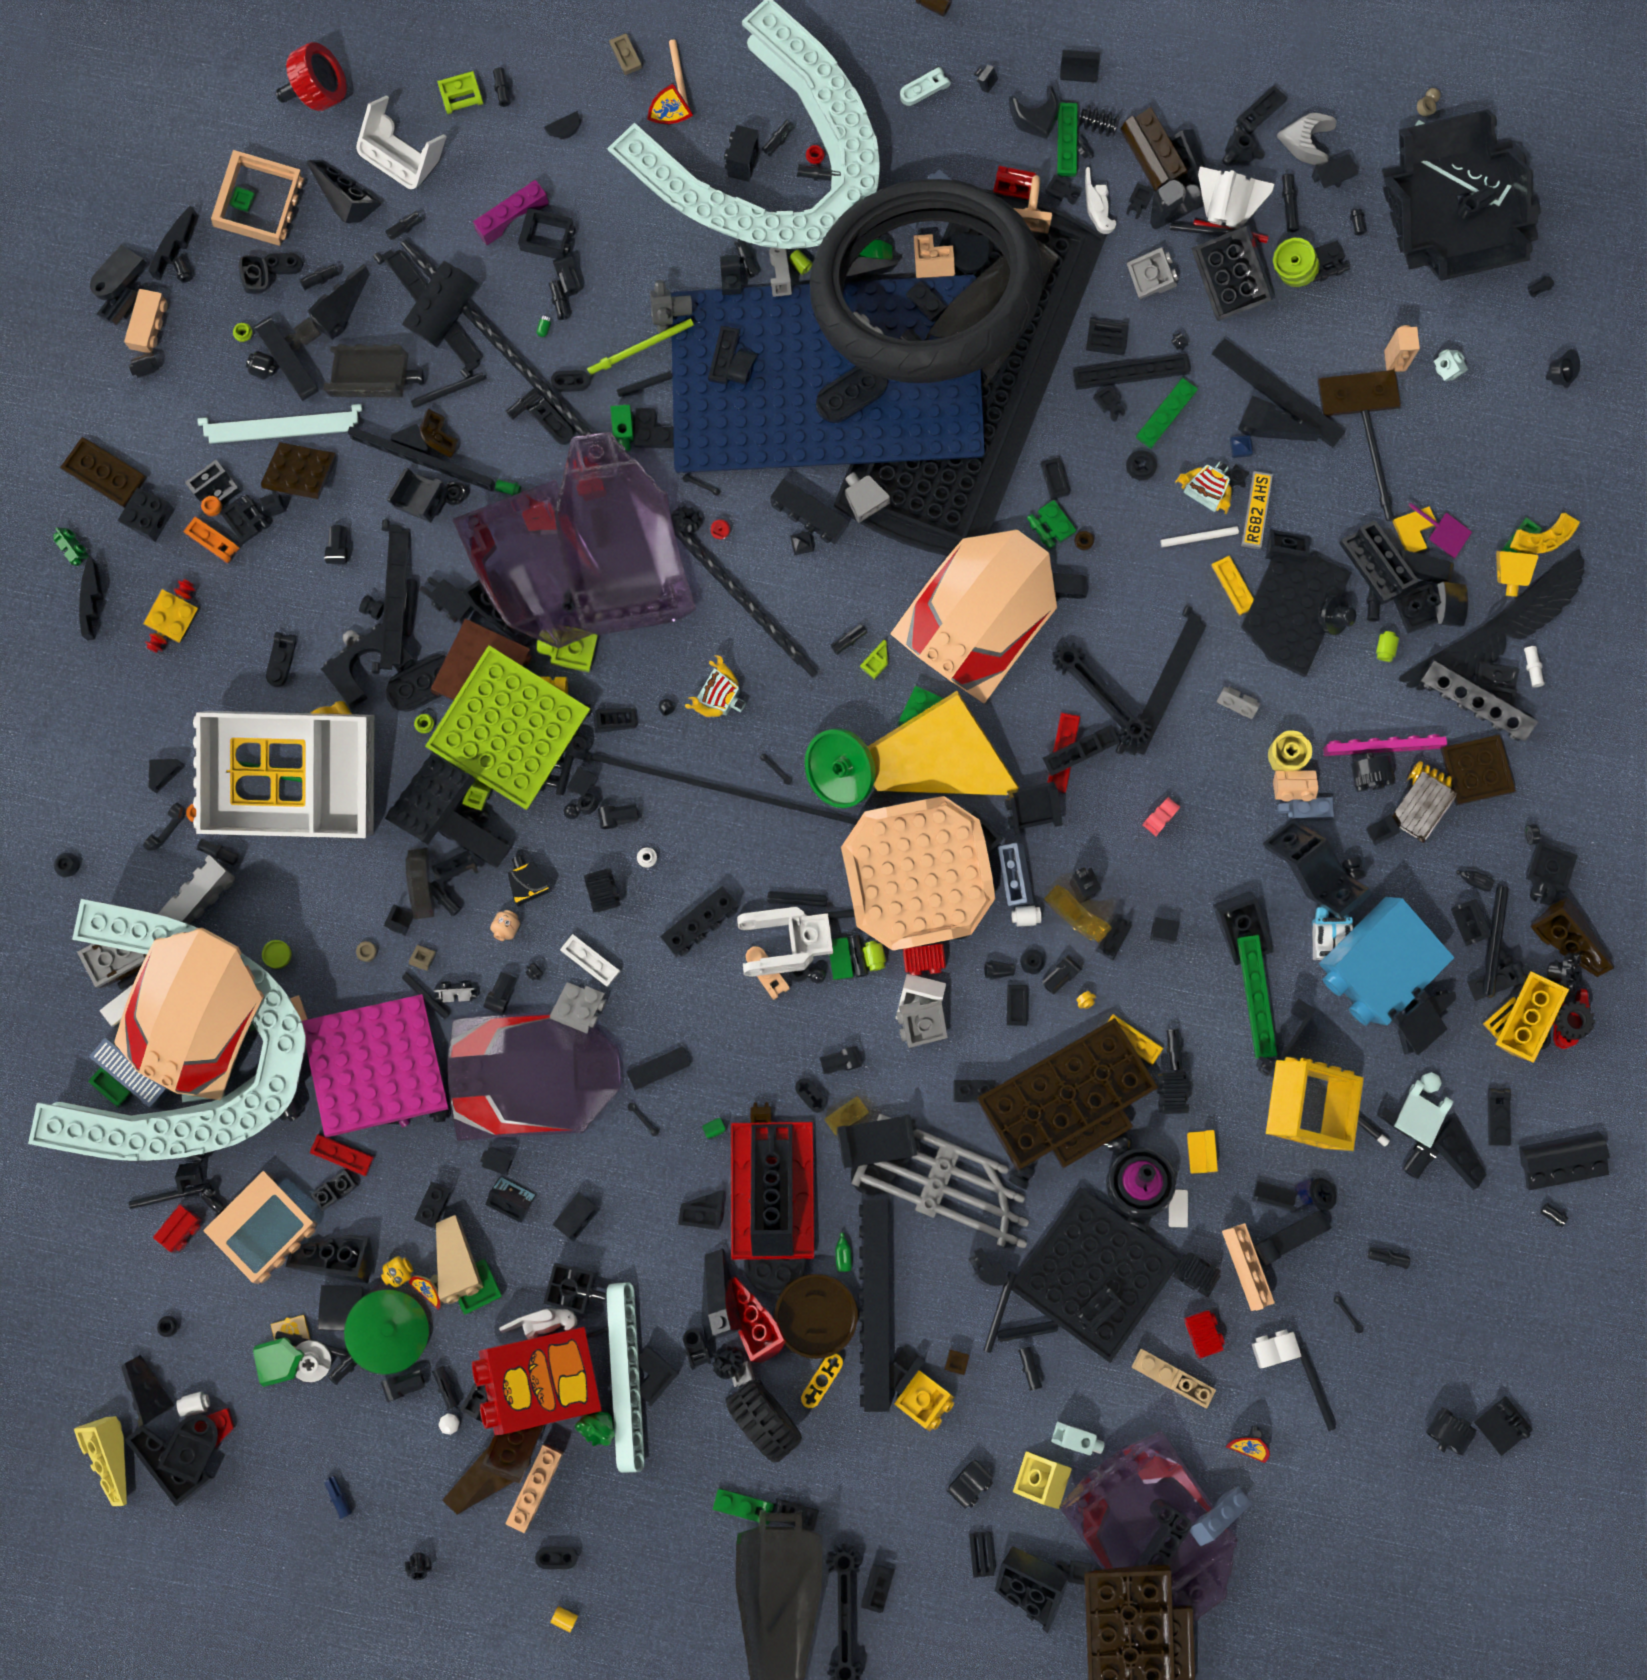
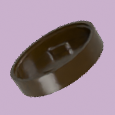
[774,1274,858,1359]

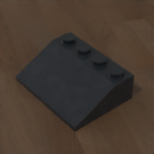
[1191,225,1274,321]

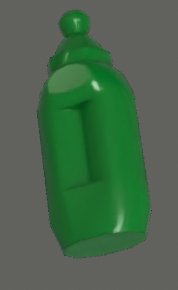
[835,1232,852,1272]

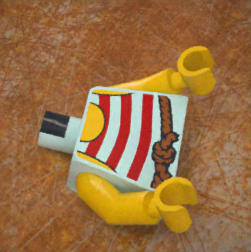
[1175,462,1231,514]
[685,655,746,717]

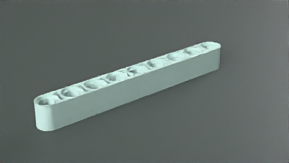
[606,1282,645,1473]

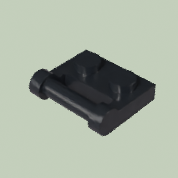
[1086,317,1128,356]

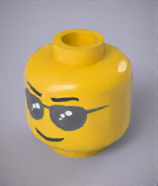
[381,1256,413,1287]

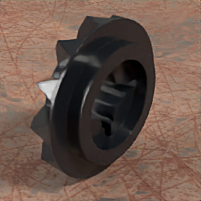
[1126,451,1157,482]
[672,505,702,533]
[1307,1178,1337,1211]
[712,1346,744,1379]

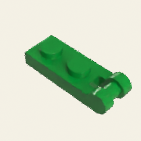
[712,1488,775,1525]

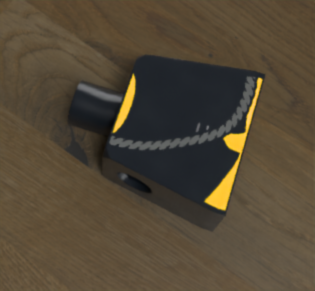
[508,855,552,906]

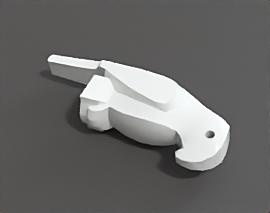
[1085,167,1116,234]
[499,1308,577,1339]

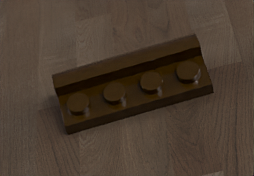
[1120,107,1188,192]

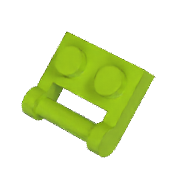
[437,71,483,115]

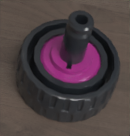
[1106,1148,1176,1219]

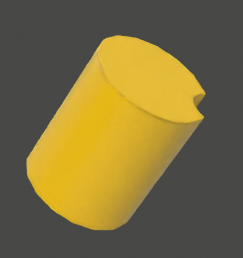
[550,1606,578,1633]

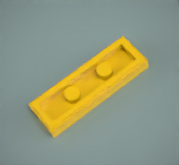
[1211,555,1253,616]
[1107,1014,1164,1066]

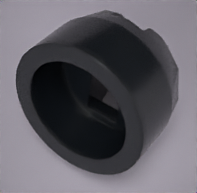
[658,699,676,716]

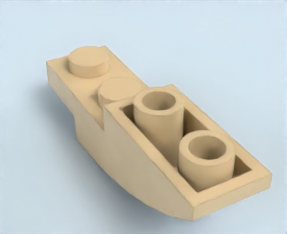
[1131,1349,1216,1409]

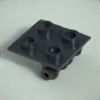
[1474,1396,1533,1456]

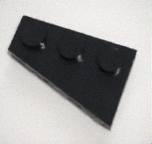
[1432,1117,1487,1190]
[121,1355,174,1428]

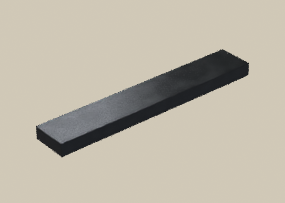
[1073,354,1190,390]

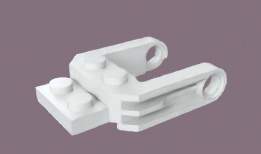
[737,907,833,977]

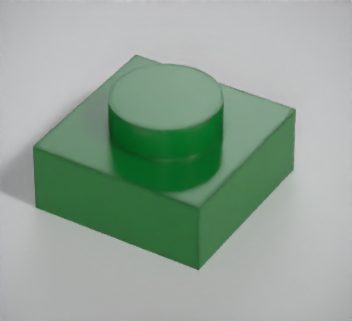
[229,186,255,212]

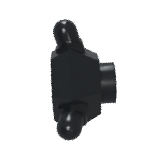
[1222,126,1265,165]

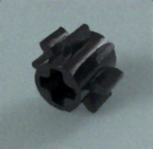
[405,1553,432,1580]

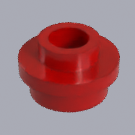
[806,145,825,164]

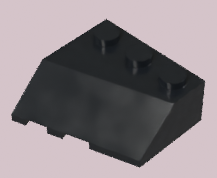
[994,1546,1070,1633]

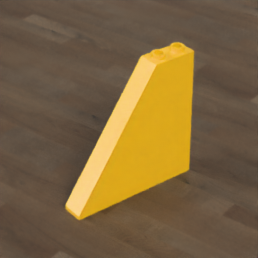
[867,691,1020,795]

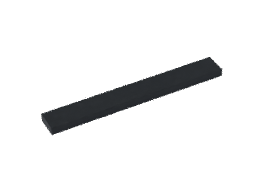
[1212,338,1346,448]
[347,426,496,492]

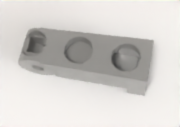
[769,247,792,297]

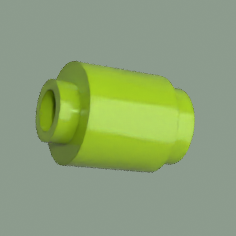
[1376,631,1399,662]
[862,941,886,972]

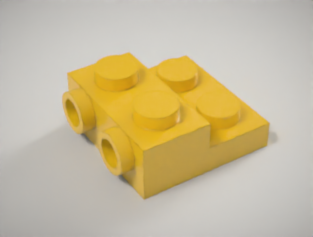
[894,1370,955,1431]

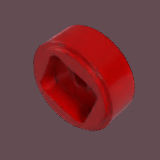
[710,519,731,539]

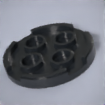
[744,1258,806,1294]

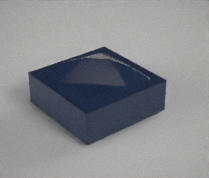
[1230,435,1253,458]

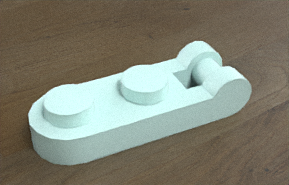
[900,67,951,106]

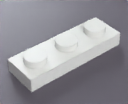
[560,934,620,987]

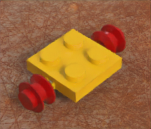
[143,579,198,653]

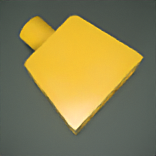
[1496,551,1538,597]

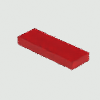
[309,1134,375,1176]

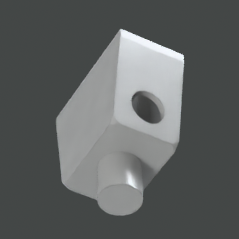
[845,472,890,523]

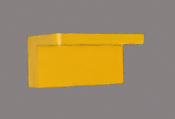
[1187,1130,1218,1174]

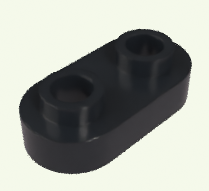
[264,253,303,274]
[551,370,590,392]
[535,1546,578,1569]

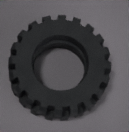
[726,1380,802,1463]

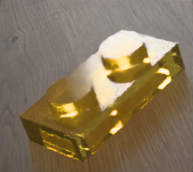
[824,1096,869,1136]

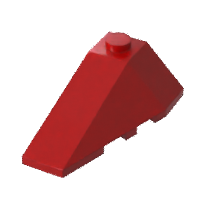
[731,1277,786,1363]

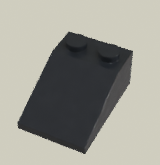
[1213,891,1273,966]

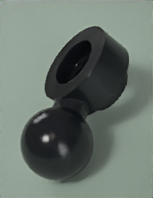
[564,793,599,819]
[789,966,826,984]

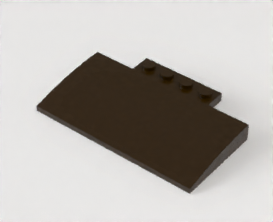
[976,1018,1158,1172]
[1084,1564,1195,1680]

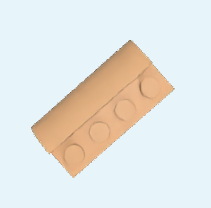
[1222,1223,1275,1311]

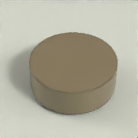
[356,941,377,962]

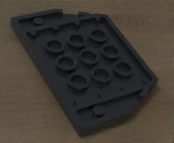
[1241,556,1352,677]

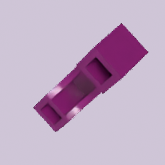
[473,180,549,246]

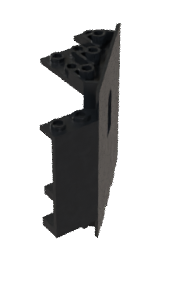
[1382,109,1541,281]

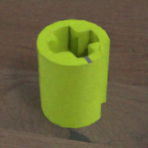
[788,249,813,275]

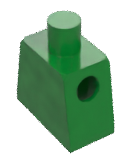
[610,405,634,452]

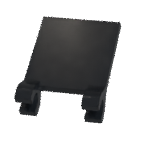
[1387,987,1447,1055]

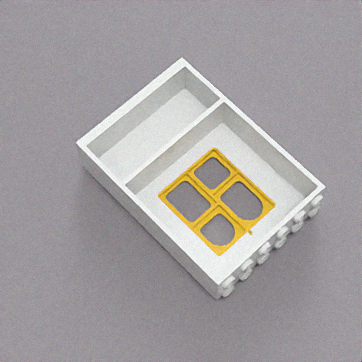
[193,711,374,838]

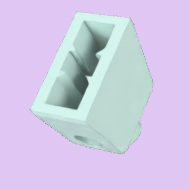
[1051,1421,1104,1456]

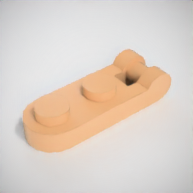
[746,947,790,1000]

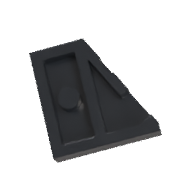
[678,1190,724,1230]

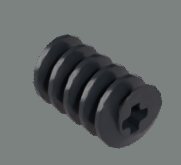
[1077,105,1120,138]

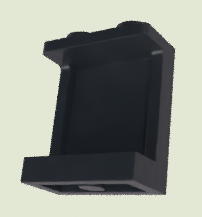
[387,467,450,523]
[1005,782,1063,834]

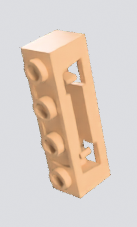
[506,1444,564,1533]

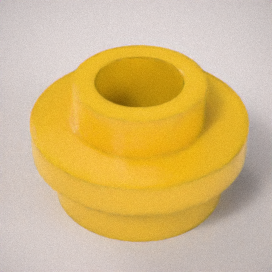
[1076,991,1096,1009]

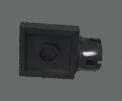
[1526,841,1578,905]

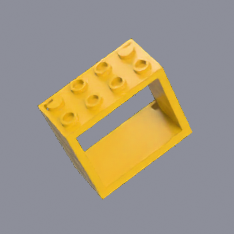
[1266,1057,1364,1151]

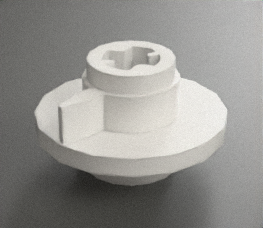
[295,1340,332,1382]

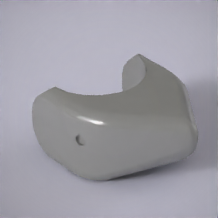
[1277,113,1337,166]

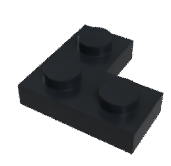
[634,408,674,448]

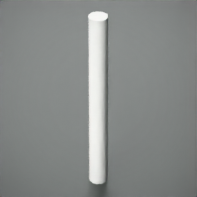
[1160,526,1239,547]

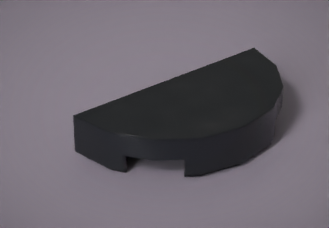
[544,111,580,139]

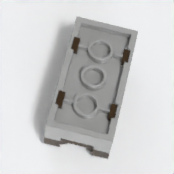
[77,944,147,988]

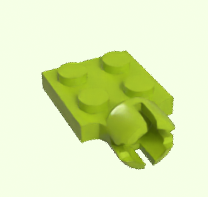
[537,625,598,673]

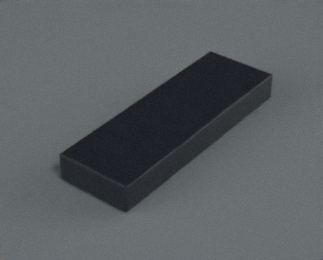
[708,326,740,385]
[626,1047,691,1090]

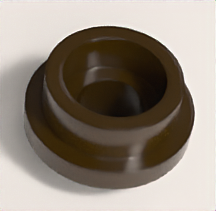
[1074,531,1094,550]

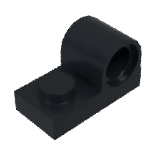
[720,254,741,295]

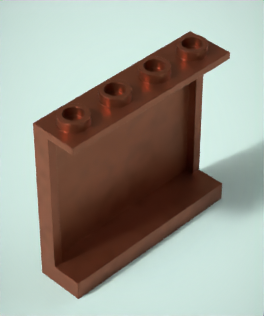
[431,619,532,701]

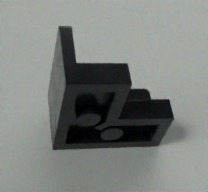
[638,1346,680,1406]

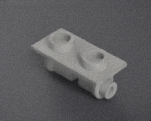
[1217,686,1260,719]

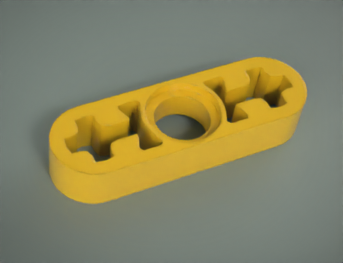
[801,1354,843,1408]

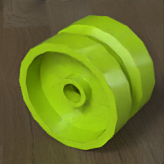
[1273,238,1320,287]

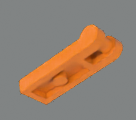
[183,517,240,564]

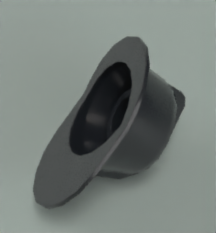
[1545,349,1580,388]

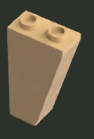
[436,1215,483,1304]

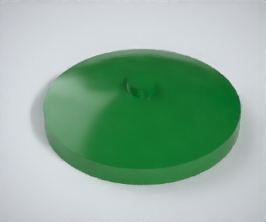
[805,728,875,808]
[344,1290,429,1375]

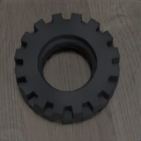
[1554,1001,1595,1040]

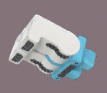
[1312,907,1353,960]

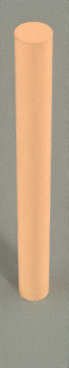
[669,40,689,107]

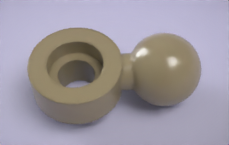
[1417,88,1441,117]

